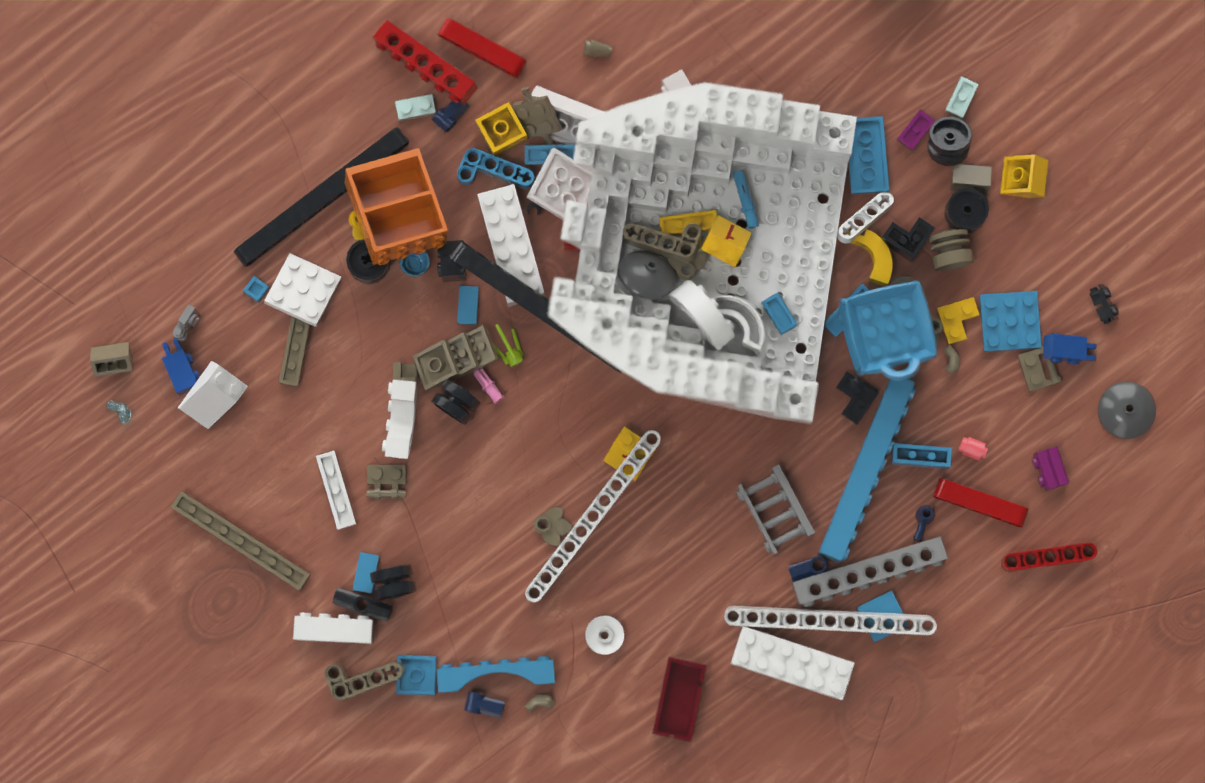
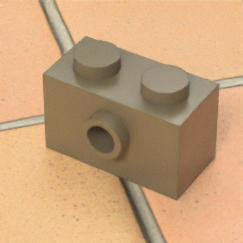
[90,342,133,377]

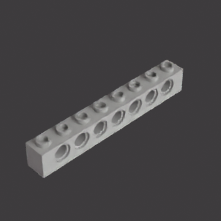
[792,536,948,608]

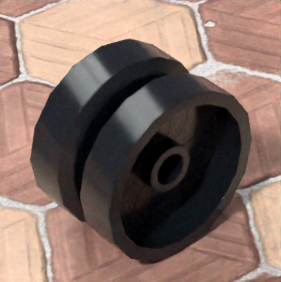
[927,117,971,166]
[944,188,989,234]
[346,239,390,285]
[431,379,481,425]
[370,564,416,601]

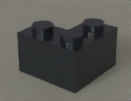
[881,217,935,263]
[437,240,466,282]

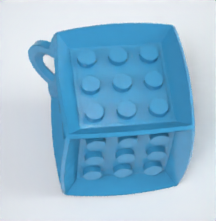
[839,280,937,380]

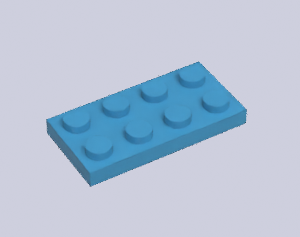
[848,116,889,195]

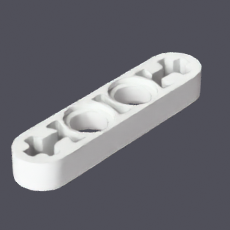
[837,192,894,244]

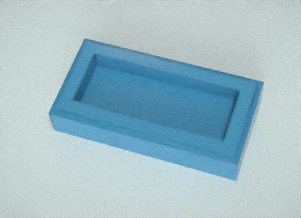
[457,286,479,325]
[761,292,798,336]
[353,552,380,594]

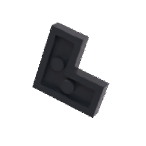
[836,372,878,425]

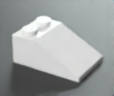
[178,361,248,429]

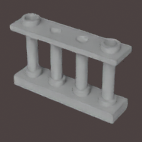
[736,465,815,555]

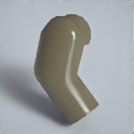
[943,345,960,374]
[525,694,554,712]

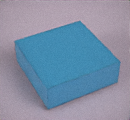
[243,276,270,303]

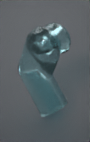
[107,401,131,423]

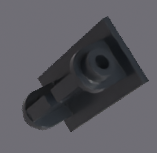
[1090,284,1119,325]

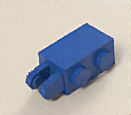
[1043,334,1096,365]
[162,338,200,395]

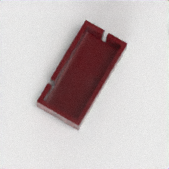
[652,657,707,742]

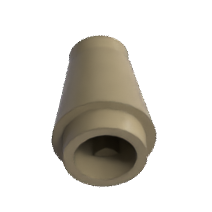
[583,39,612,58]

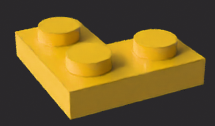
[937,297,979,345]

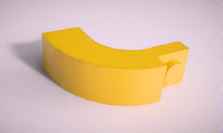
[844,229,892,287]

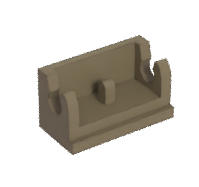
[950,164,992,194]

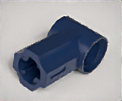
[432,101,470,133]
[788,557,827,582]
[464,691,505,718]

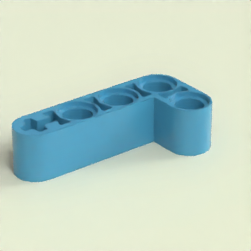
[457,148,535,189]

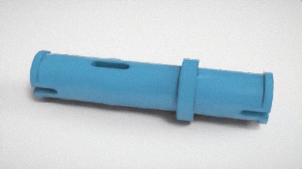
[733,170,759,229]

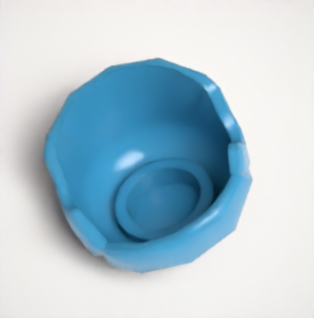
[400,252,430,277]

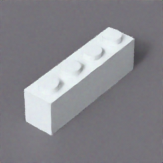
[293,613,374,644]

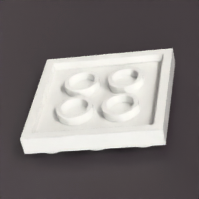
[526,148,593,220]
[264,253,341,327]

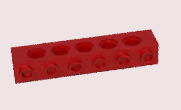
[373,20,478,105]

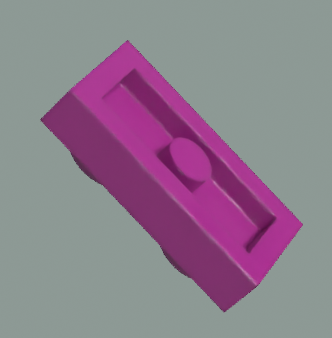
[897,109,935,151]

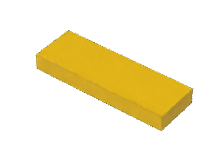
[659,210,717,236]

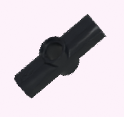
[332,587,393,622]

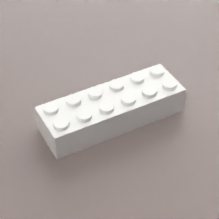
[477,184,545,307]
[730,626,854,701]

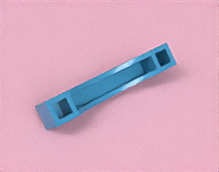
[437,656,555,693]

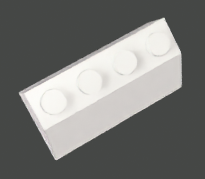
[531,86,604,144]

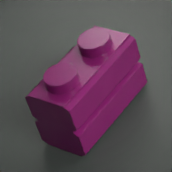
[1032,446,1069,491]

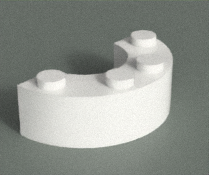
[668,280,735,351]
[689,295,764,354]
[382,379,417,459]

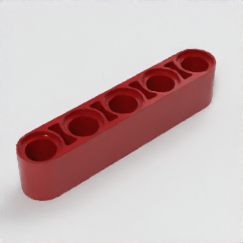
[437,18,527,78]
[933,478,1029,528]
[1001,543,1098,572]

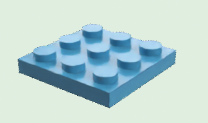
[979,291,1042,352]

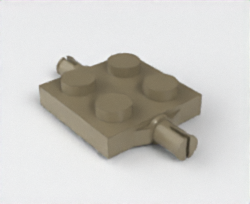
[512,87,562,145]

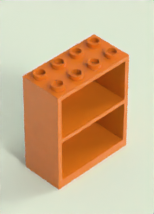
[345,148,448,265]

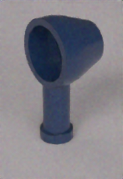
[913,505,935,542]

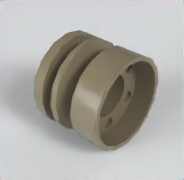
[928,229,974,271]

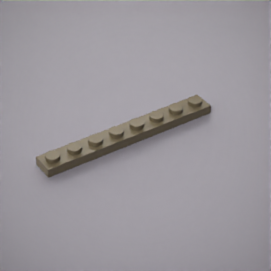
[171,491,310,591]

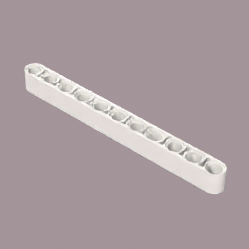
[525,430,661,602]
[724,606,937,635]

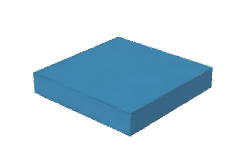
[857,591,909,642]
[396,655,437,696]

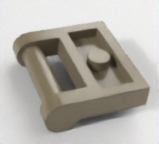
[1017,347,1062,392]

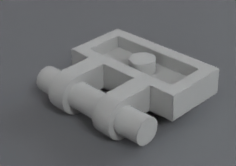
[173,304,200,342]

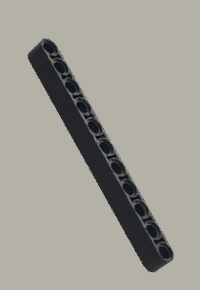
[233,127,410,267]
[449,240,622,373]

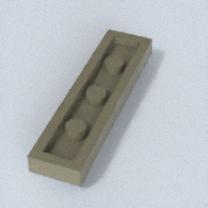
[279,316,310,387]

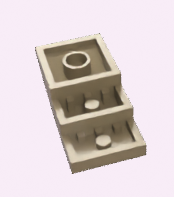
[413,325,499,391]

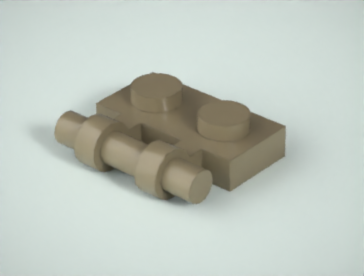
[367,465,406,500]

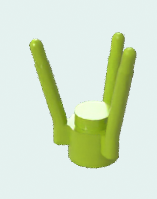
[492,324,524,368]

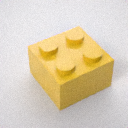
[475,102,528,156]

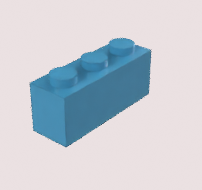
[890,443,952,470]

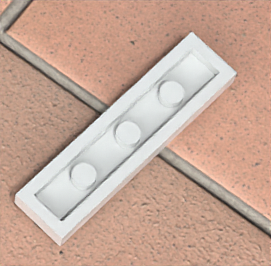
[316,451,357,530]

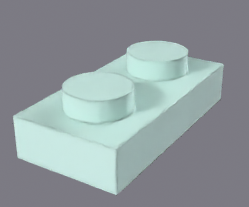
[945,76,978,119]
[395,94,436,121]

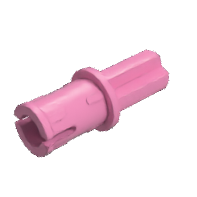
[474,368,504,404]

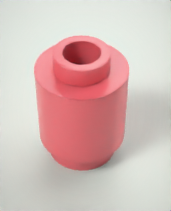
[958,437,988,461]

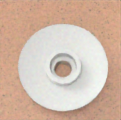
[585,616,624,655]

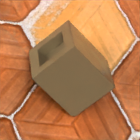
[393,362,417,382]

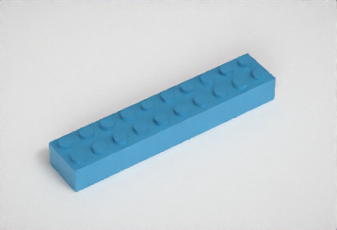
[817,379,916,564]

